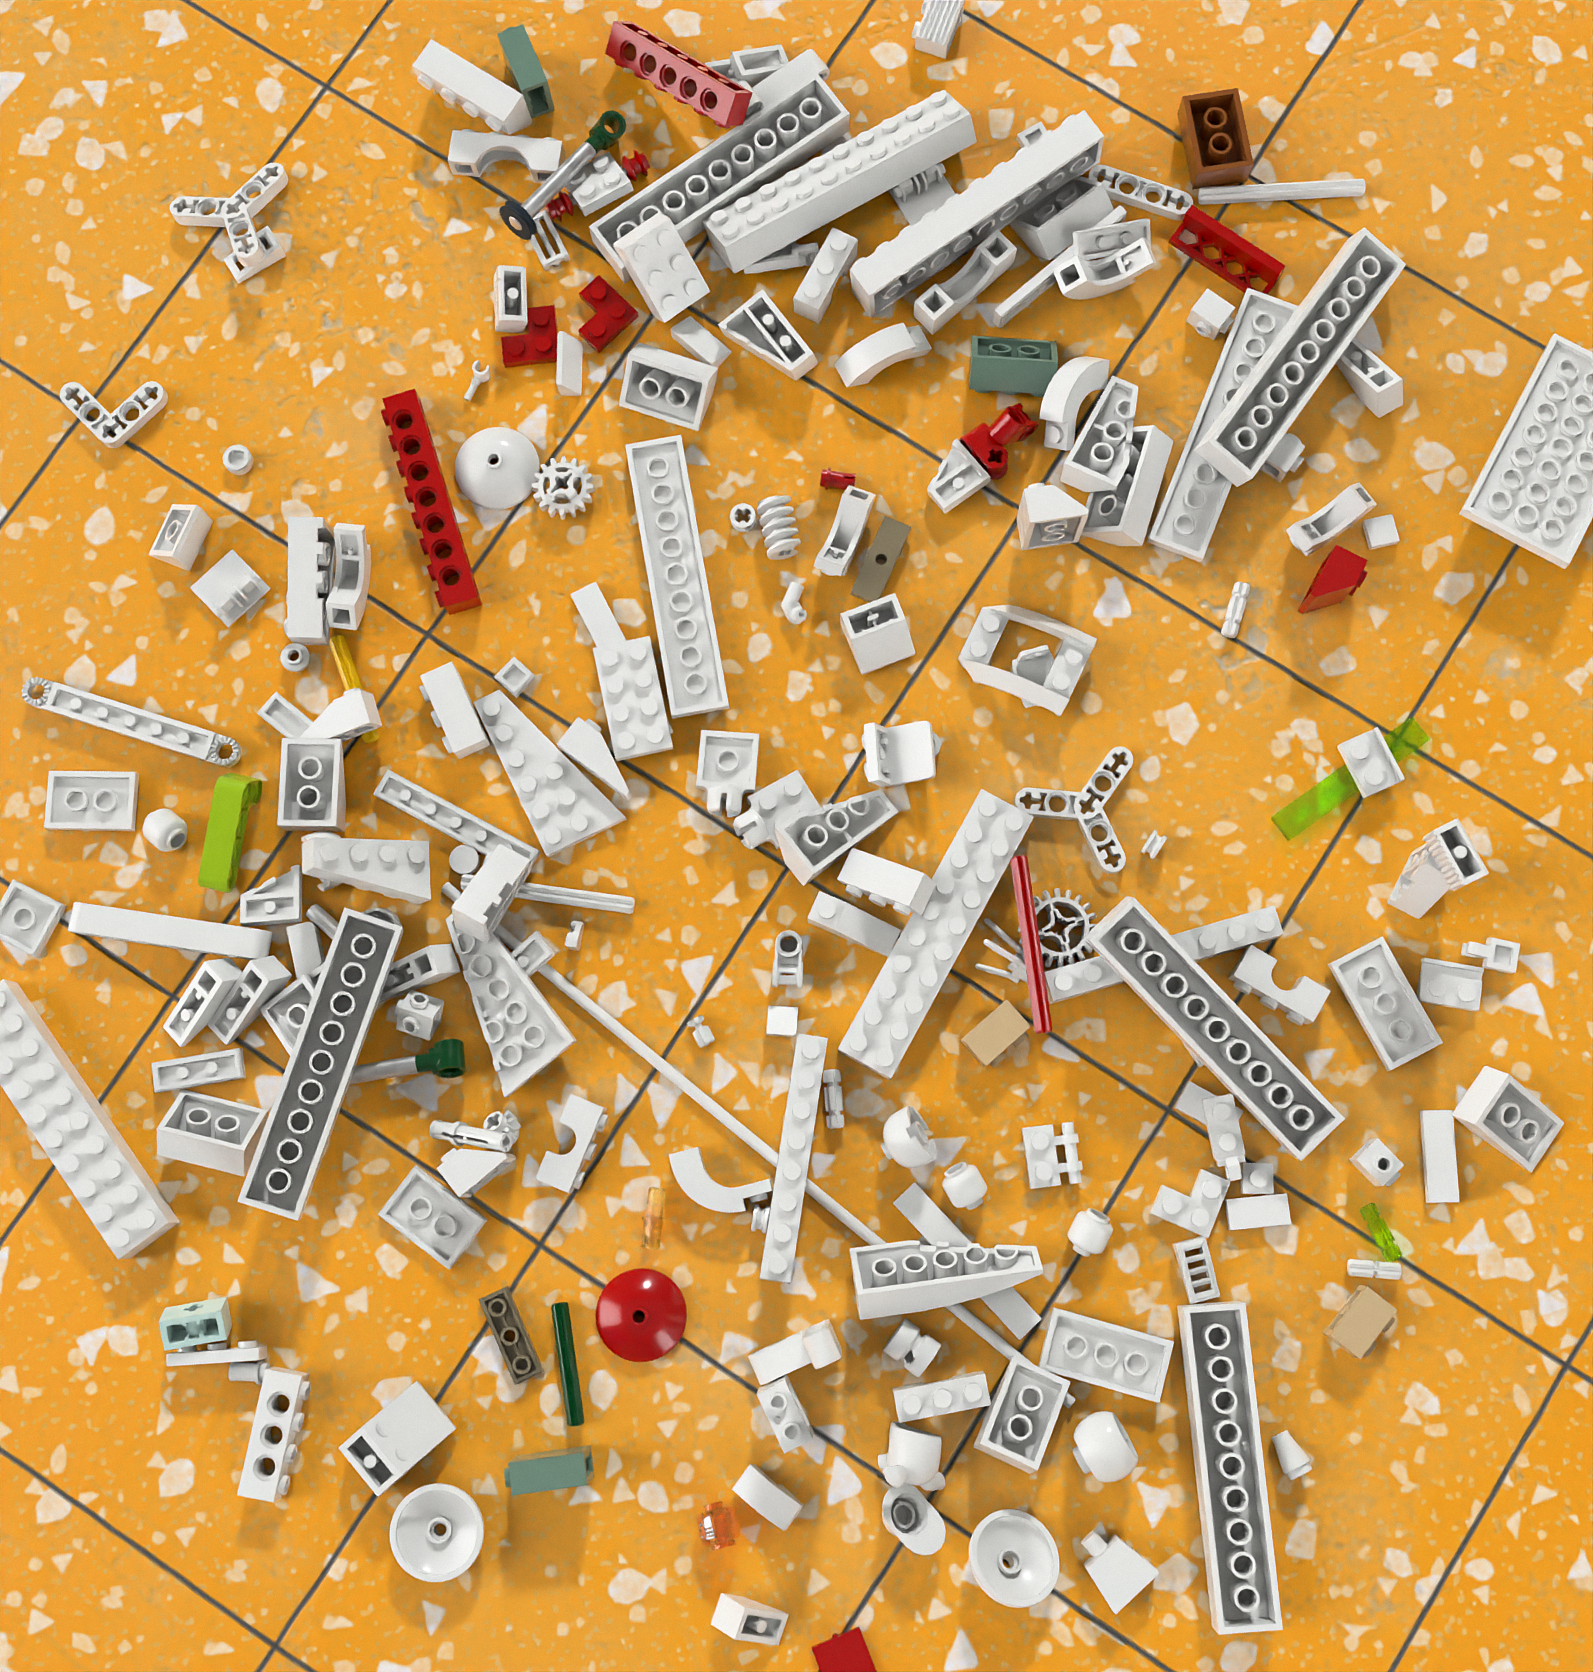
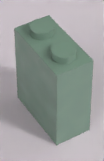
[497,24,555,119]
[504,1445,595,1496]

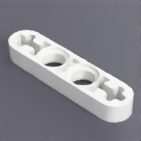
[1088,165,1193,221]

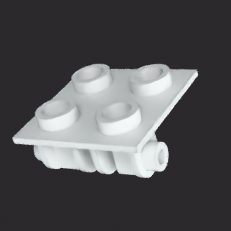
[888,162,955,226]
[190,549,271,628]

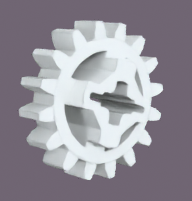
[532,456,595,520]

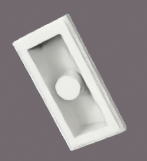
[670,316,732,367]
[556,331,583,396]

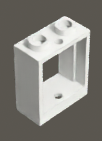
[756,1374,814,1454]

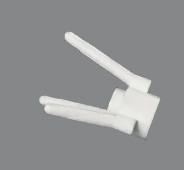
[975,918,1028,983]

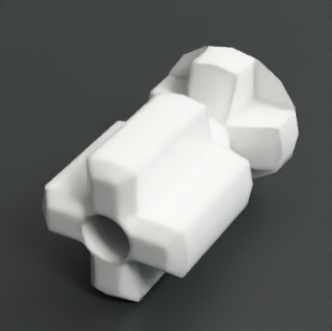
[687,1015,715,1048]

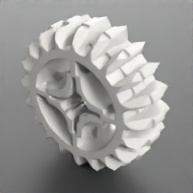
[1017,888,1097,968]

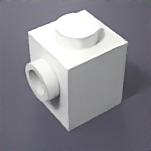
[1186,288,1235,340]
[1260,433,1305,482]
[1349,1138,1404,1187]

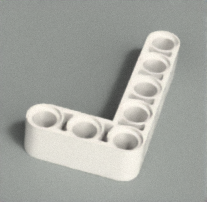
[748,1319,842,1385]

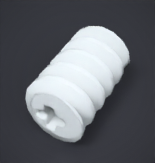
[757,495,801,560]

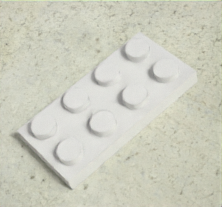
[593,636,673,761]
[1328,936,1443,1071]
[1038,1307,1174,1403]

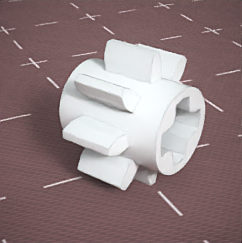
[483,1110,521,1145]

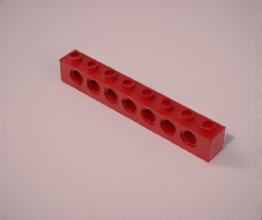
[381,389,482,615]

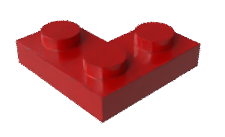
[578,275,639,354]
[501,305,558,368]

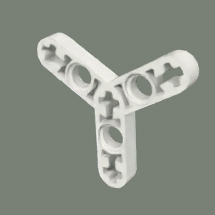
[170,163,288,267]
[1014,747,1133,874]

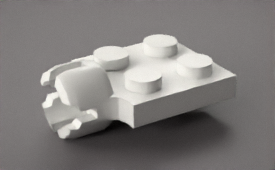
[696,730,760,817]
[733,770,821,849]

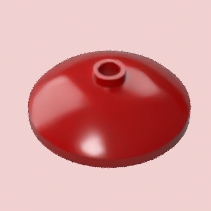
[595,1268,687,1362]

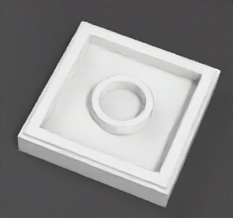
[0,879,67,958]

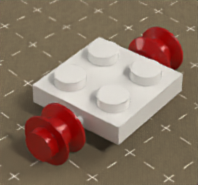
[546,150,650,222]

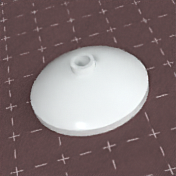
[455,427,540,510]
[390,1483,484,1582]
[969,1509,1059,1608]

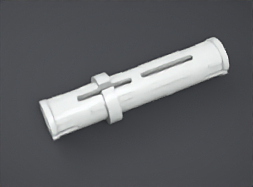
[429,1120,513,1153]

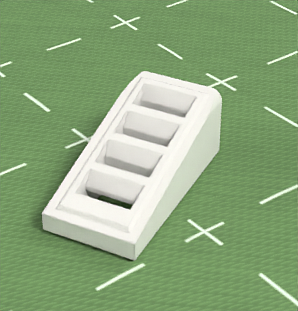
[223,226,286,284]
[1172,1236,1220,1304]

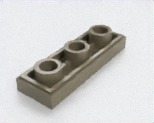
[850,516,911,603]
[479,1286,544,1385]

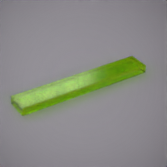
[1271,717,1430,841]

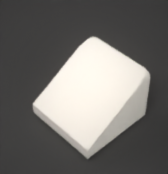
[766,1005,798,1037]

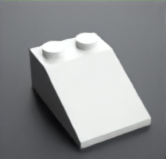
[277,738,346,832]
[1452,1066,1564,1172]
[973,1356,1070,1474]

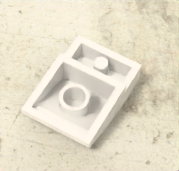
[260,962,324,1056]

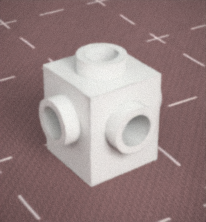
[394,990,444,1041]

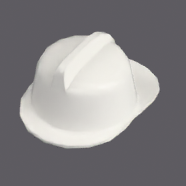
[882,1484,946,1555]

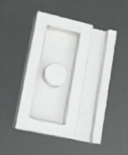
[1337,727,1405,799]
[1416,958,1484,1012]

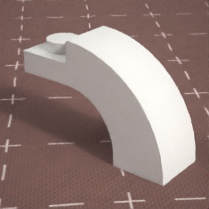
[834,323,932,388]

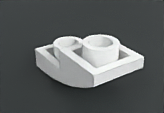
[732,1464,804,1531]

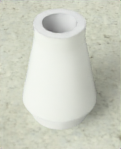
[1271,1430,1312,1480]

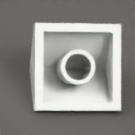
[148,504,213,572]

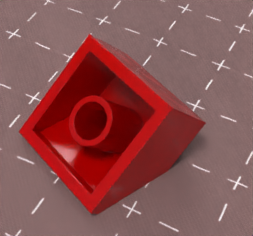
[1297,545,1368,614]

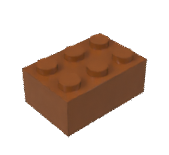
[1177,88,1254,190]

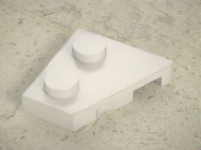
[927,439,990,514]
[240,865,302,927]

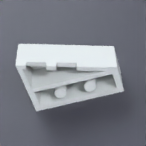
[451,844,531,943]

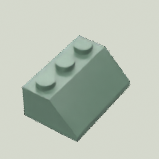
[969,335,1058,397]

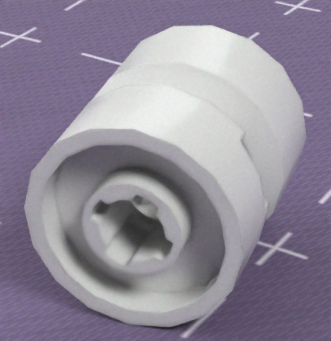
[883,1318,941,1377]

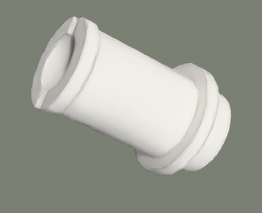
[228,1360,270,1385]

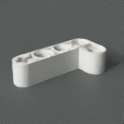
[737,49,830,121]

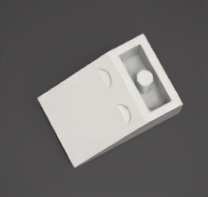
[338,1381,456,1496]

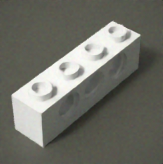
[237,1366,311,1502]

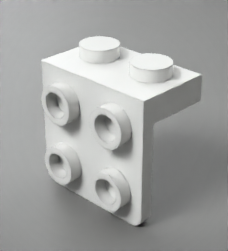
[862,721,936,787]

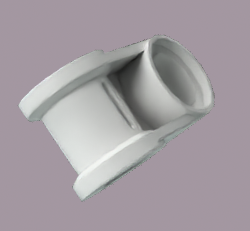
[772,930,803,988]

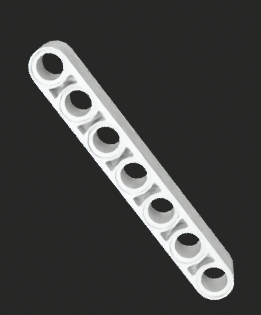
[68,902,273,960]

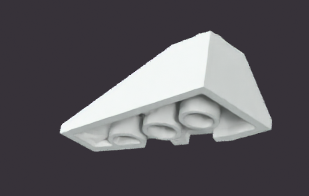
[775,790,898,886]

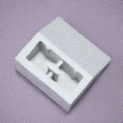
[840,593,916,675]

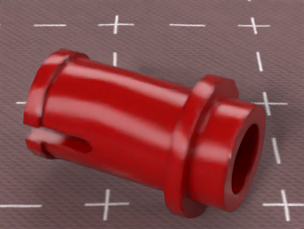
[820,467,856,490]

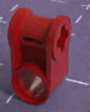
[988,403,1039,445]
[959,423,1008,480]

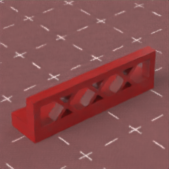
[1168,205,1285,295]

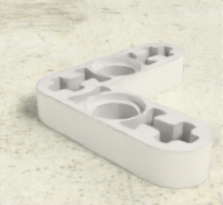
[60,381,168,448]

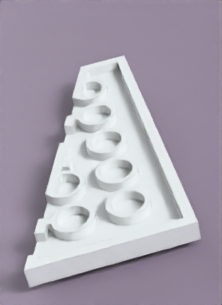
[473,690,627,857]
[445,914,577,1097]

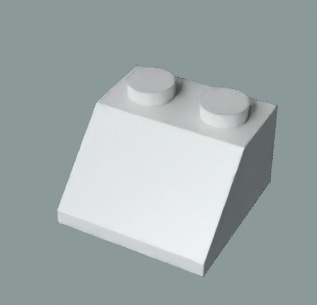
[437,1148,517,1197]

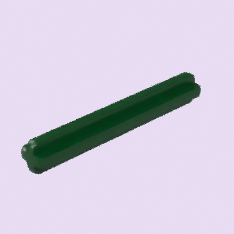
[551,1302,585,1427]

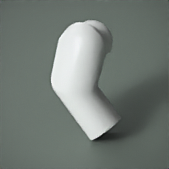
[781,582,807,624]

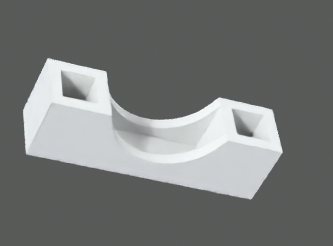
[448,129,566,183]
[913,229,1017,335]

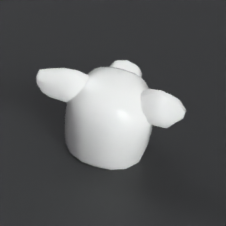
[878,1422,945,1491]

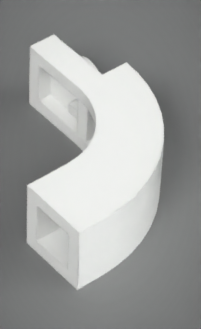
[1053,237,1157,300]
[1039,356,1110,451]
[1286,482,1377,556]
[814,485,876,576]
[326,523,371,630]
[669,1147,773,1213]

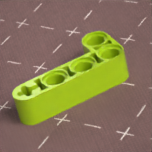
[198,773,263,893]

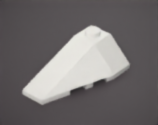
[1060,375,1138,492]

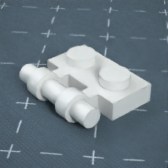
[1021,1122,1083,1189]

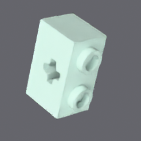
[158,1297,232,1351]

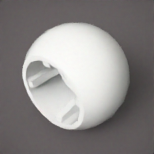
[1072,1411,1139,1482]

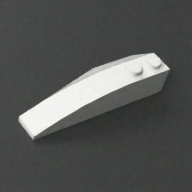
[850,1240,1043,1320]

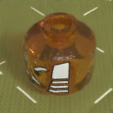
[697,1501,741,1551]

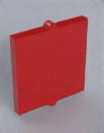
[811,1627,877,1672]

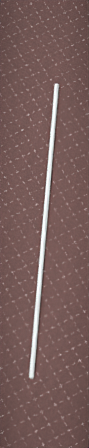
[441,882,1075,1408]

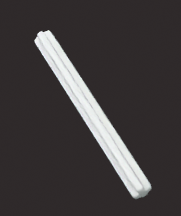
[1198,179,1366,205]
[460,874,635,914]

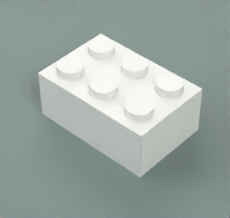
[612,212,710,323]

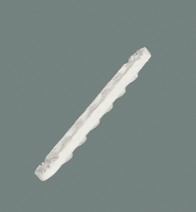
[21,677,242,767]

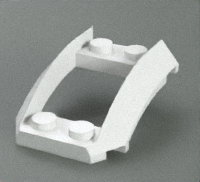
[958,605,1097,717]

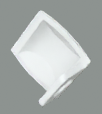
[1012,645,1054,708]

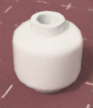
[142,808,188,852]
[942,1162,987,1210]
[1067,1208,1113,1257]

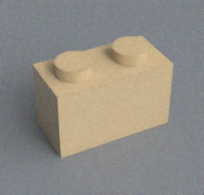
[960,999,1031,1068]
[1323,1285,1397,1359]

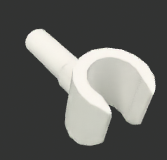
[464,360,490,402]

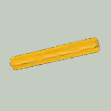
[329,635,379,743]

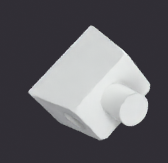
[1081,1530,1159,1614]

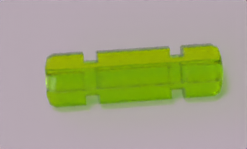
[1360,1203,1402,1262]

